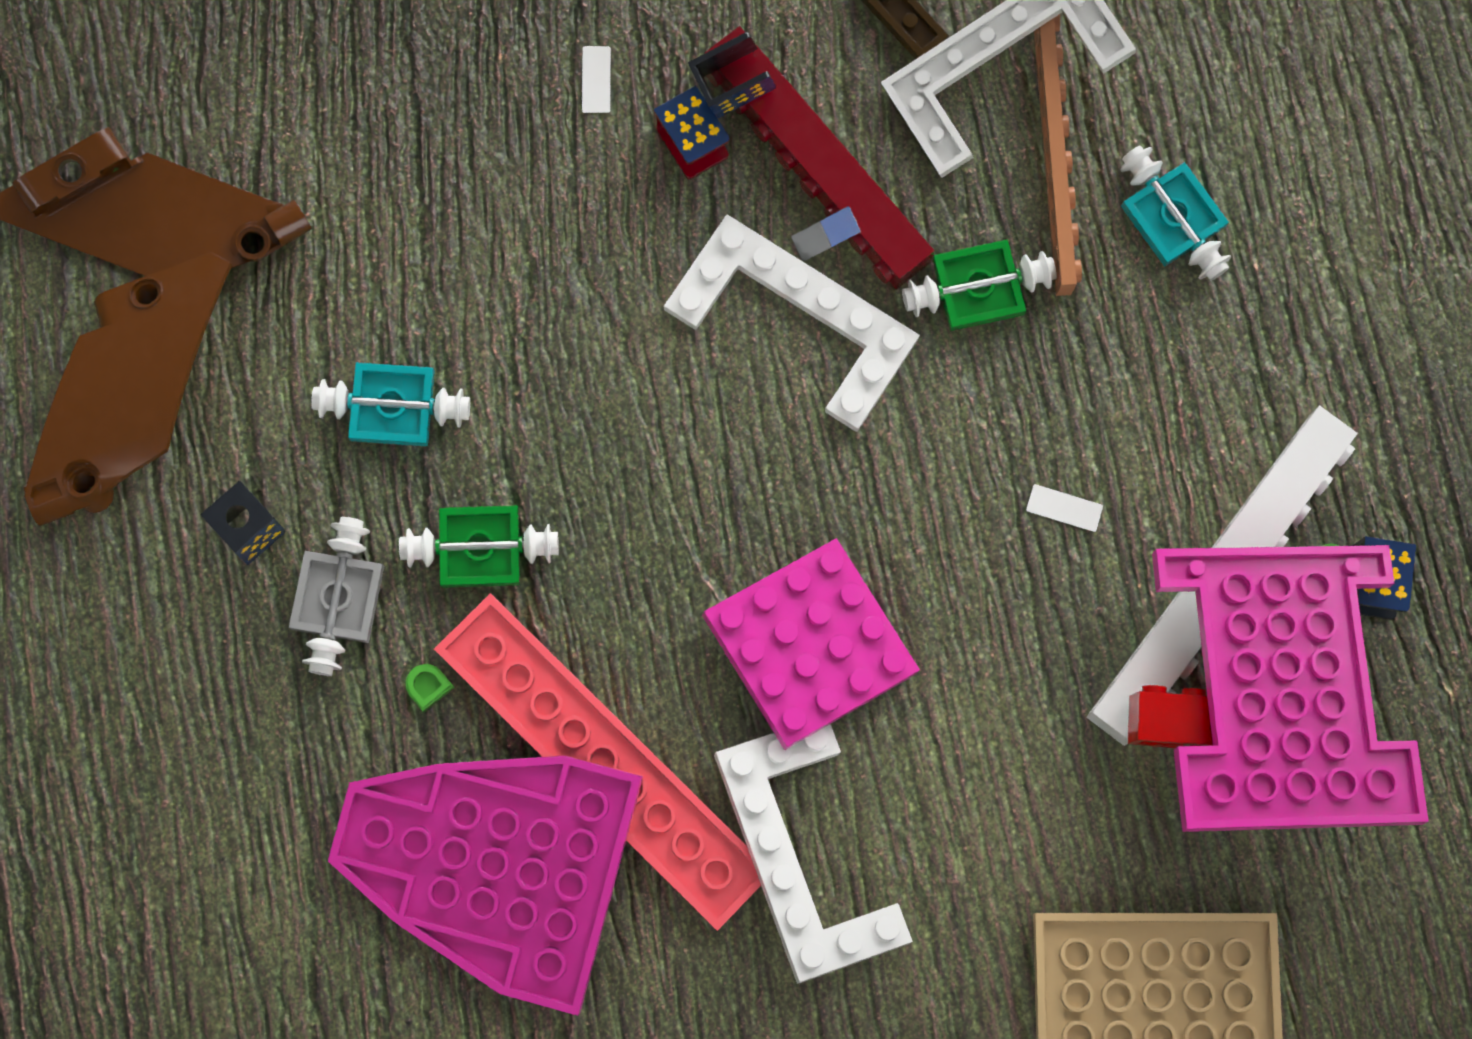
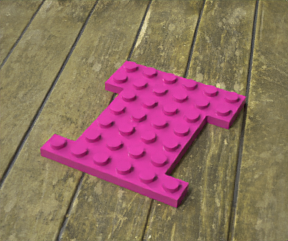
[1152,545,1429,832]

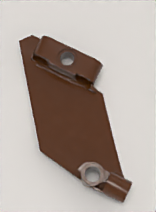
[0,127,312,276]
[24,252,232,526]

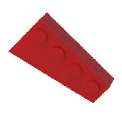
[1128,685,1213,749]

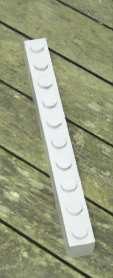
[1086,405,1358,746]

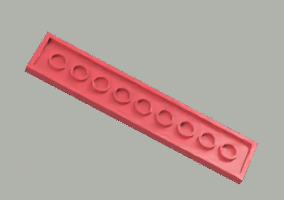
[434,593,761,931]

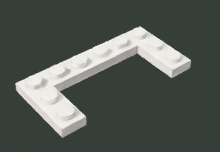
[881,0,1136,178]
[664,214,920,432]
[714,724,913,984]

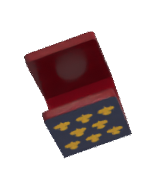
[653,85,729,180]

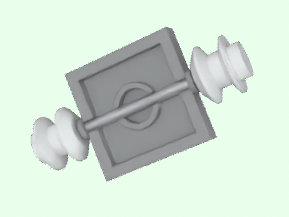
[289,517,384,676]

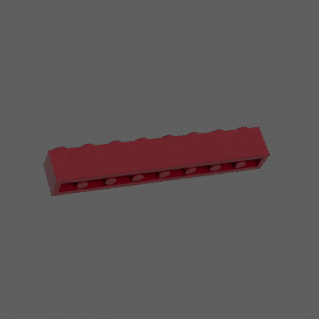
[705,26,935,290]

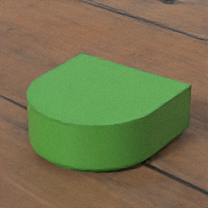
[406,664,455,713]

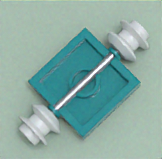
[1120,146,1231,281]
[312,362,470,446]

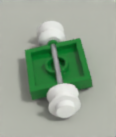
[902,239,1057,331]
[399,505,559,588]

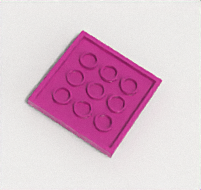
[702,538,920,750]

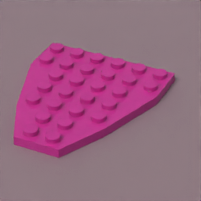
[328,756,643,1016]

